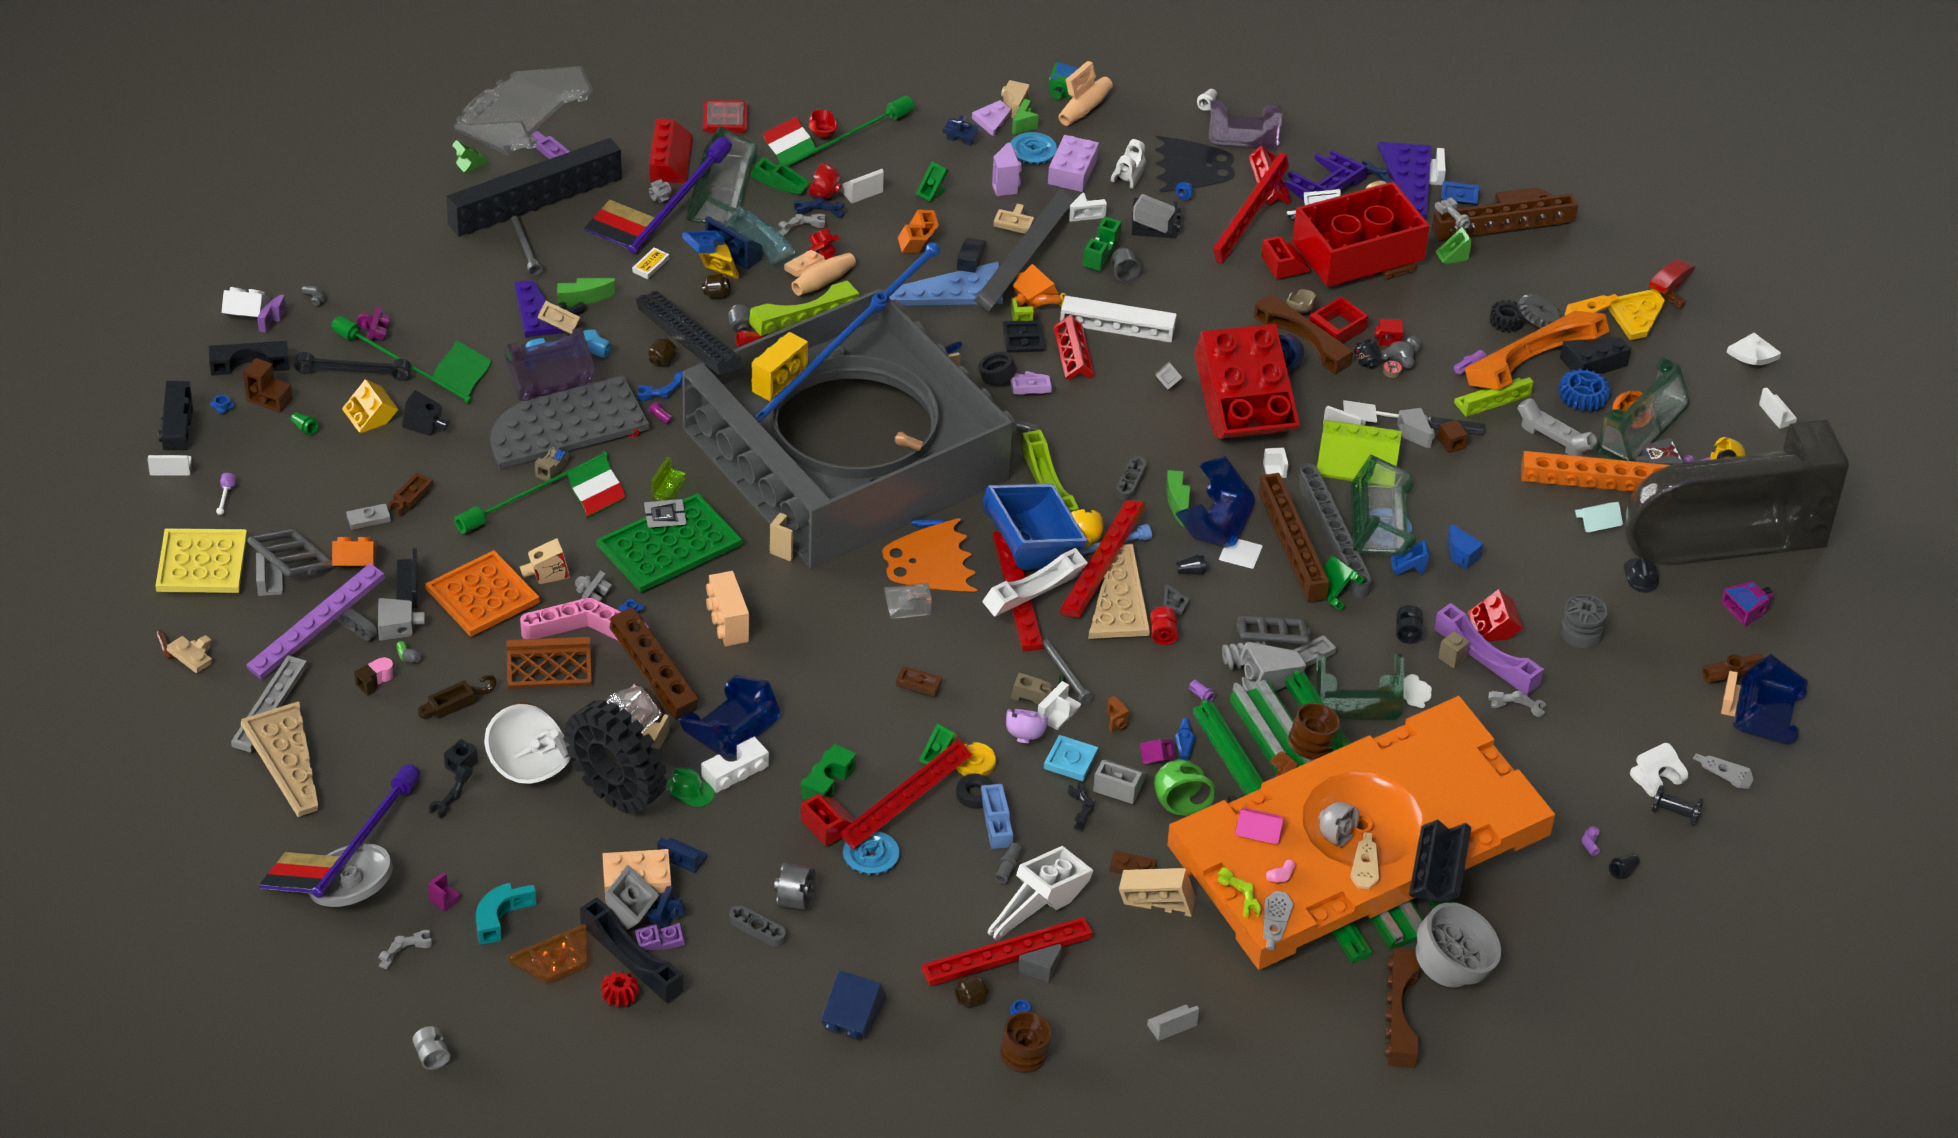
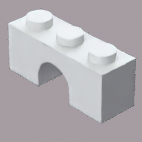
[701,737,769,793]

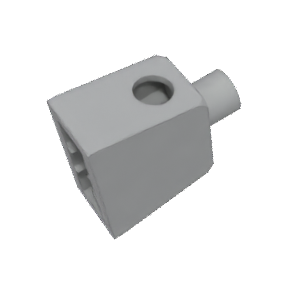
[378,598,425,641]

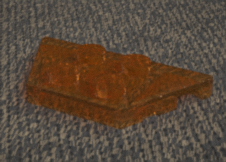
[508,923,587,984]

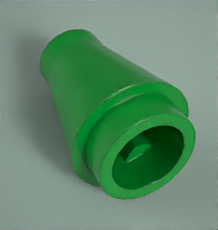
[291,412,319,435]

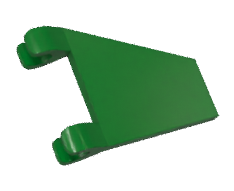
[1323,555,1364,611]

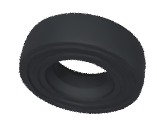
[956,774,994,809]

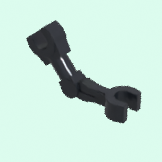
[429,765,473,819]
[1068,781,1094,831]

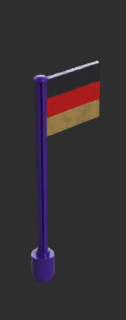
[584,137,732,254]
[259,764,420,898]

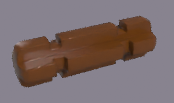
[1381,263,1416,279]
[1659,290,1686,309]

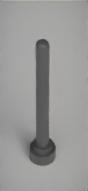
[511,216,543,276]

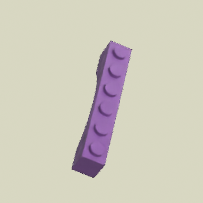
[1434,603,1544,696]

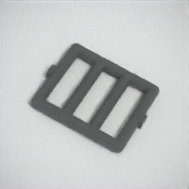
[247,529,333,577]
[1236,616,1311,644]

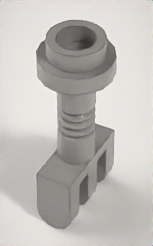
[1435,197,1470,229]

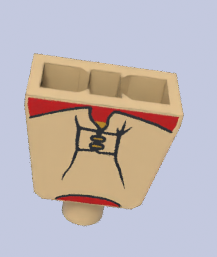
[520,538,570,584]

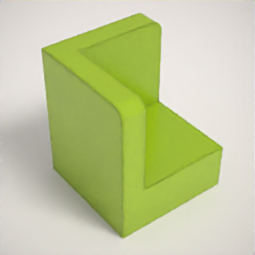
[1011,298,1034,321]

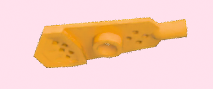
[1565,294,1619,316]

